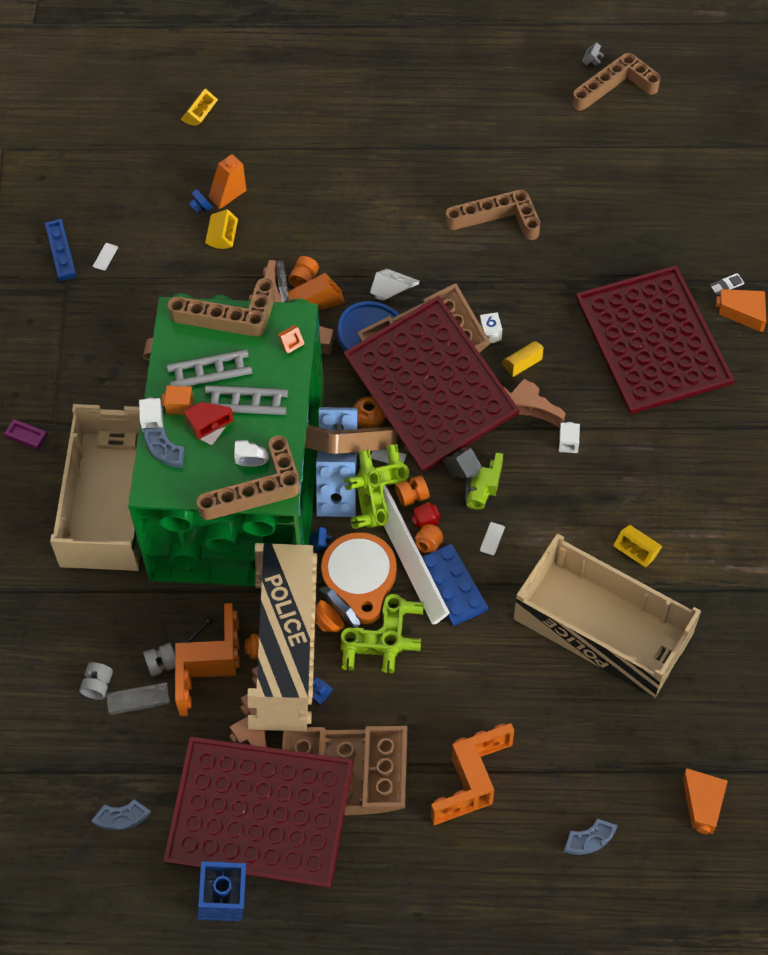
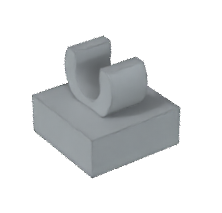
[582,43,604,66]

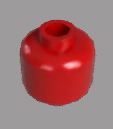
[411,502,442,528]

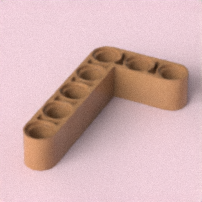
[572,53,660,111]
[446,190,540,240]
[168,278,275,337]
[305,425,397,454]
[197,436,300,520]

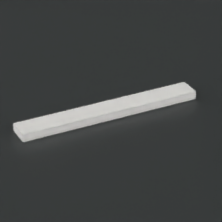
[383,485,450,624]

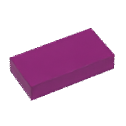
[4,419,48,450]

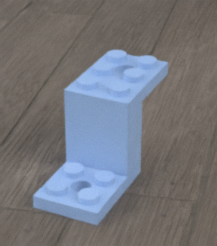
[316,407,357,517]

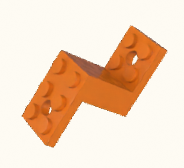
[175,603,240,716]
[431,723,514,825]

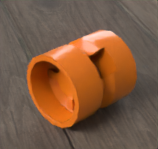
[288,256,319,288]
[395,475,430,507]

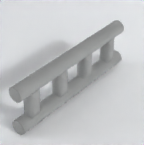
[167,349,252,387]
[205,386,288,415]

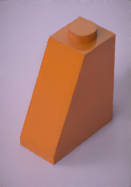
[208,154,246,209]
[287,273,345,310]
[715,289,766,332]
[683,768,728,834]

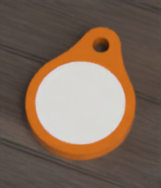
[321,533,397,624]

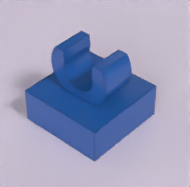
[189,189,213,213]
[310,527,332,553]
[312,677,333,706]

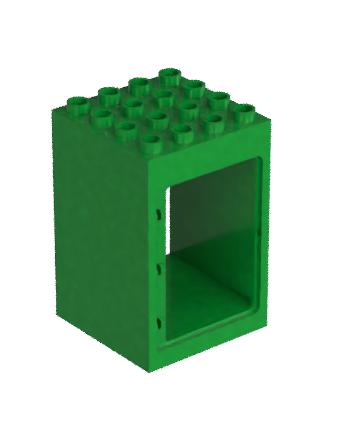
[128,293,324,586]

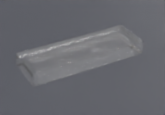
[276,260,289,302]
[106,682,170,715]

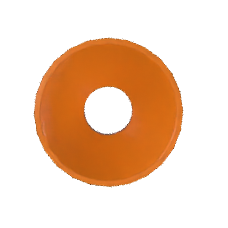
[353,396,386,428]
[315,600,345,632]

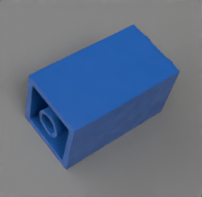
[198,861,246,921]

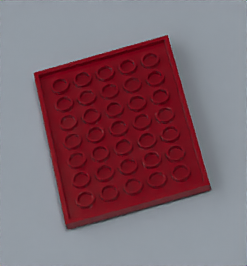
[575,265,735,414]
[343,295,520,472]
[163,737,354,889]

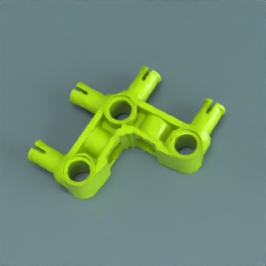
[344,444,409,529]
[340,594,424,673]

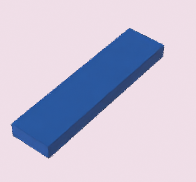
[45,219,77,281]

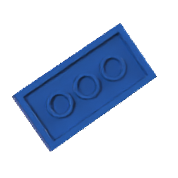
[422,544,488,626]

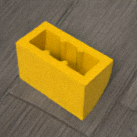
[180,89,218,126]
[205,209,238,249]
[502,341,544,377]
[613,525,662,567]

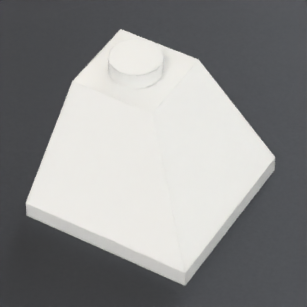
[370,269,419,300]

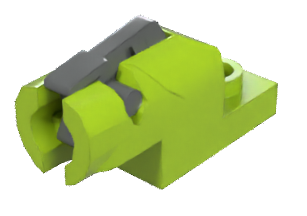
[465,453,503,510]

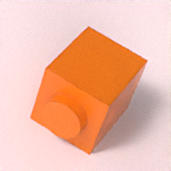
[161,385,194,415]

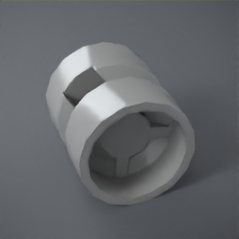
[143,643,175,677]
[79,662,113,700]

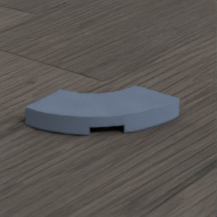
[144,428,185,469]
[319,586,361,628]
[91,799,151,831]
[564,818,618,855]

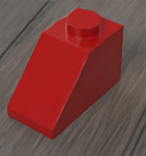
[184,402,234,440]

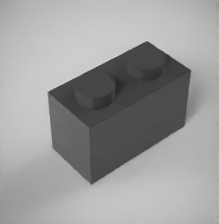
[442,448,482,479]

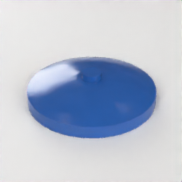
[337,301,400,351]

